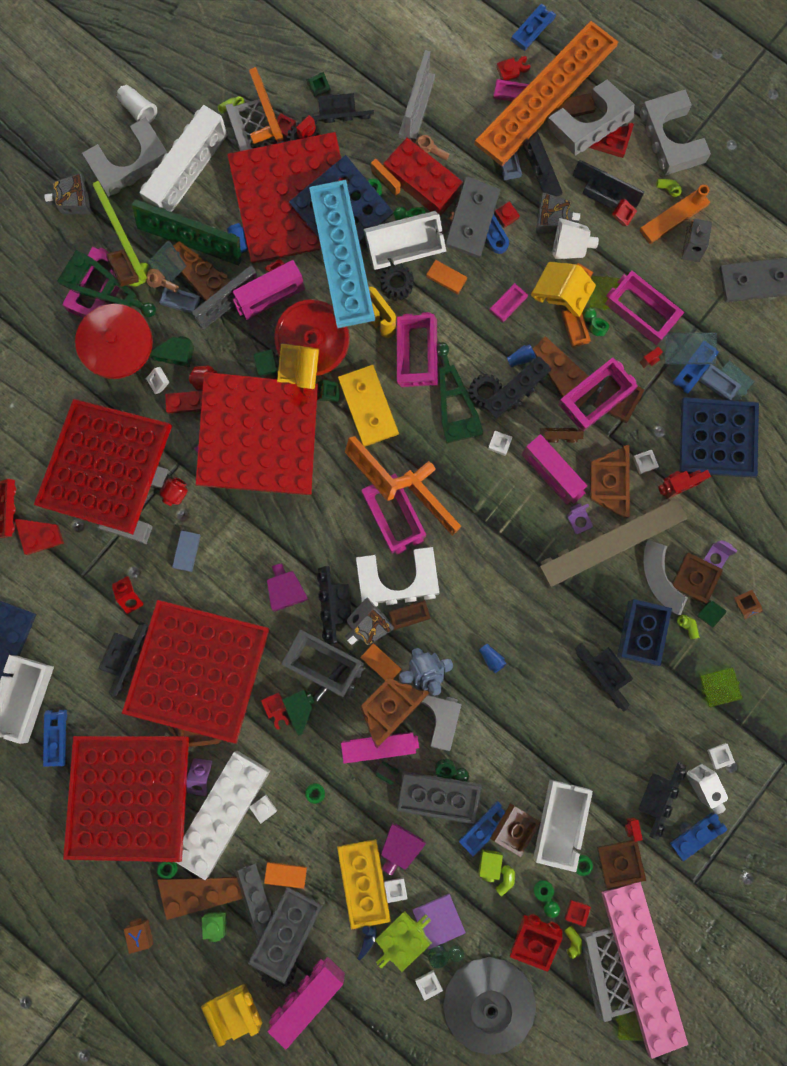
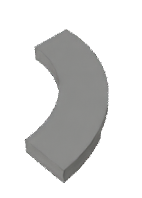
[644,539,688,615]

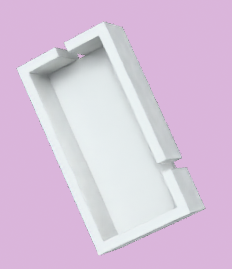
[363,211,446,270]
[0,655,54,744]
[533,780,593,872]

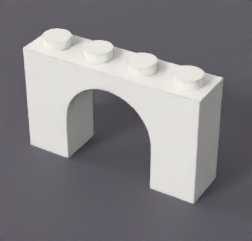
[356,547,439,607]

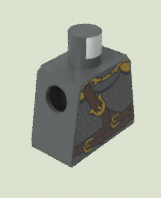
[45,173,91,214]
[536,193,580,234]
[681,219,712,262]
[345,597,394,645]

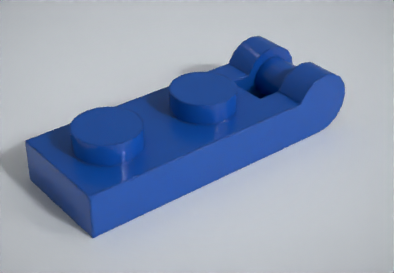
[511,4,556,51]
[673,341,719,394]
[43,710,67,767]
[459,801,505,856]
[669,812,727,861]

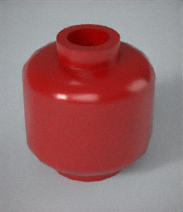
[189,365,218,390]
[159,477,188,506]

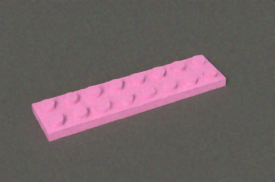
[601,882,688,1059]

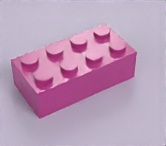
[268,956,345,1050]

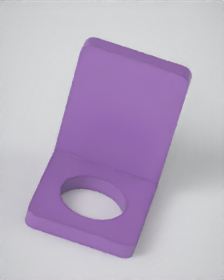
[567,503,593,534]
[703,540,737,568]
[187,758,212,796]

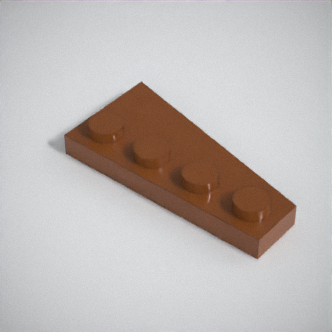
[165,241,232,301]
[533,336,600,408]
[157,877,243,920]

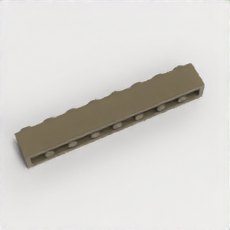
[538,498,688,589]

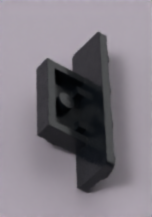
[302,93,374,124]
[523,131,563,197]
[572,160,644,210]
[484,356,551,419]
[317,566,351,644]
[99,621,148,697]
[575,642,633,712]
[638,762,687,840]

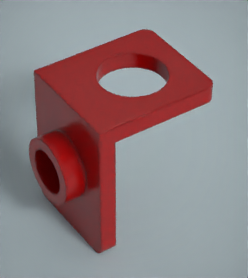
[112,576,144,614]

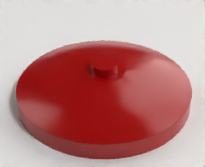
[275,299,350,376]
[75,304,153,379]

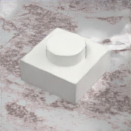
[146,367,169,394]
[488,431,512,456]
[633,450,659,475]
[707,743,735,769]
[249,795,277,824]
[384,877,408,903]
[415,970,443,1001]

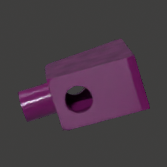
[267,563,309,612]
[381,822,426,875]

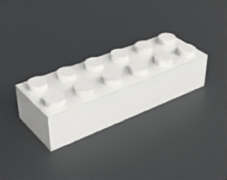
[139,105,227,212]
[176,751,271,880]

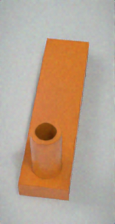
[249,67,284,144]
[639,185,710,244]
[345,436,412,501]
[404,461,461,536]

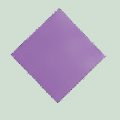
[413,894,466,949]

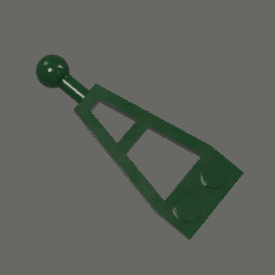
[57,250,156,317]
[437,342,483,444]

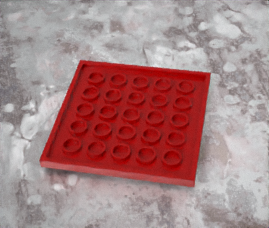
[227,132,356,264]
[195,372,318,495]
[34,399,172,535]
[122,600,269,744]
[63,736,189,862]

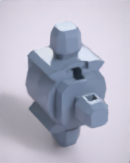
[399,648,453,696]

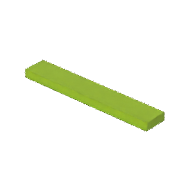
[93,181,147,281]

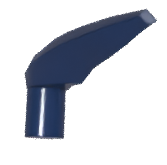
[357,925,377,960]

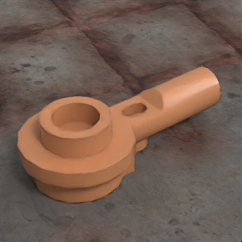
[415,135,450,161]
[146,269,179,293]

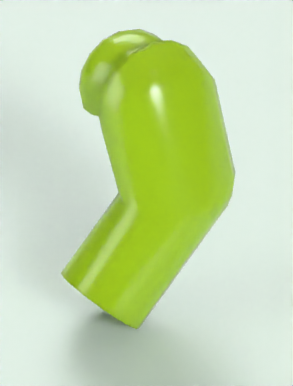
[218,96,245,114]
[656,179,682,197]
[495,865,515,897]
[564,925,582,959]

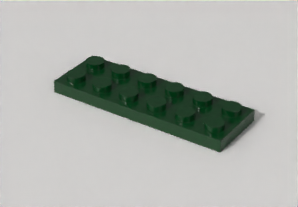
[132,199,241,266]

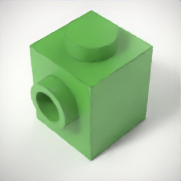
[202,912,227,942]

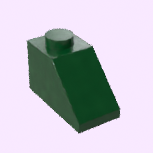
[150,336,194,367]
[282,690,315,736]

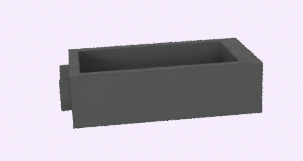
[282,630,365,699]

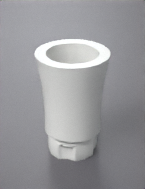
[116,85,157,123]

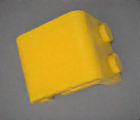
[531,262,596,317]
[369,287,396,338]
[277,344,319,389]
[201,984,263,1047]

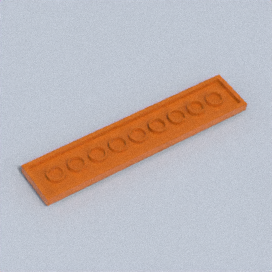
[474,21,618,166]

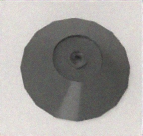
[443,957,536,1055]

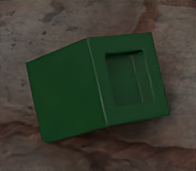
[253,349,278,376]

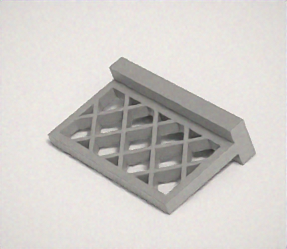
[399,50,435,142]
[226,99,283,151]
[579,927,635,1022]

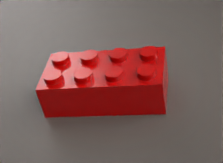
[383,137,463,216]

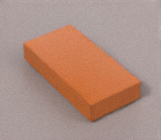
[371,159,400,196]
[426,260,467,295]
[561,310,591,348]
[360,643,402,681]
[264,862,307,889]

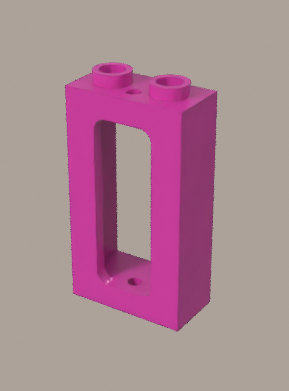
[62,247,119,318]
[232,260,305,320]
[605,271,684,346]
[397,312,438,387]
[558,358,638,431]
[522,434,587,505]
[361,473,426,554]
[341,731,419,764]

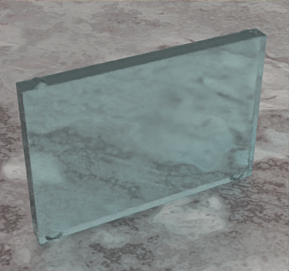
[665,333,717,365]

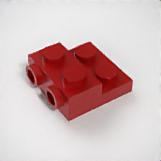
[658,470,711,499]
[510,914,563,972]

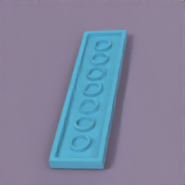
[309,180,375,328]

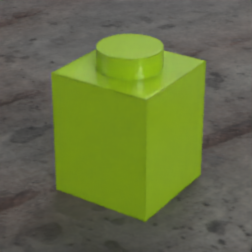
[478,849,503,882]

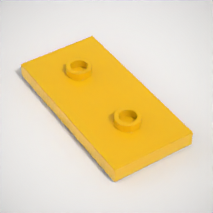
[338,365,399,447]
[337,839,391,929]

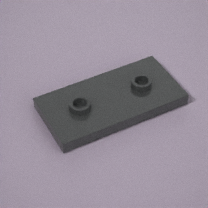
[445,176,500,259]
[719,258,787,303]
[192,266,258,330]
[397,771,482,824]
[248,887,323,984]

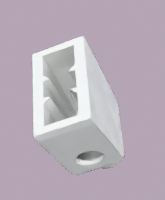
[552,218,598,259]
[686,764,728,814]

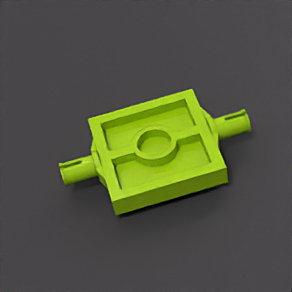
[375,911,432,972]

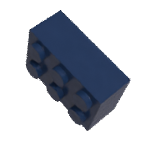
[617,599,672,666]

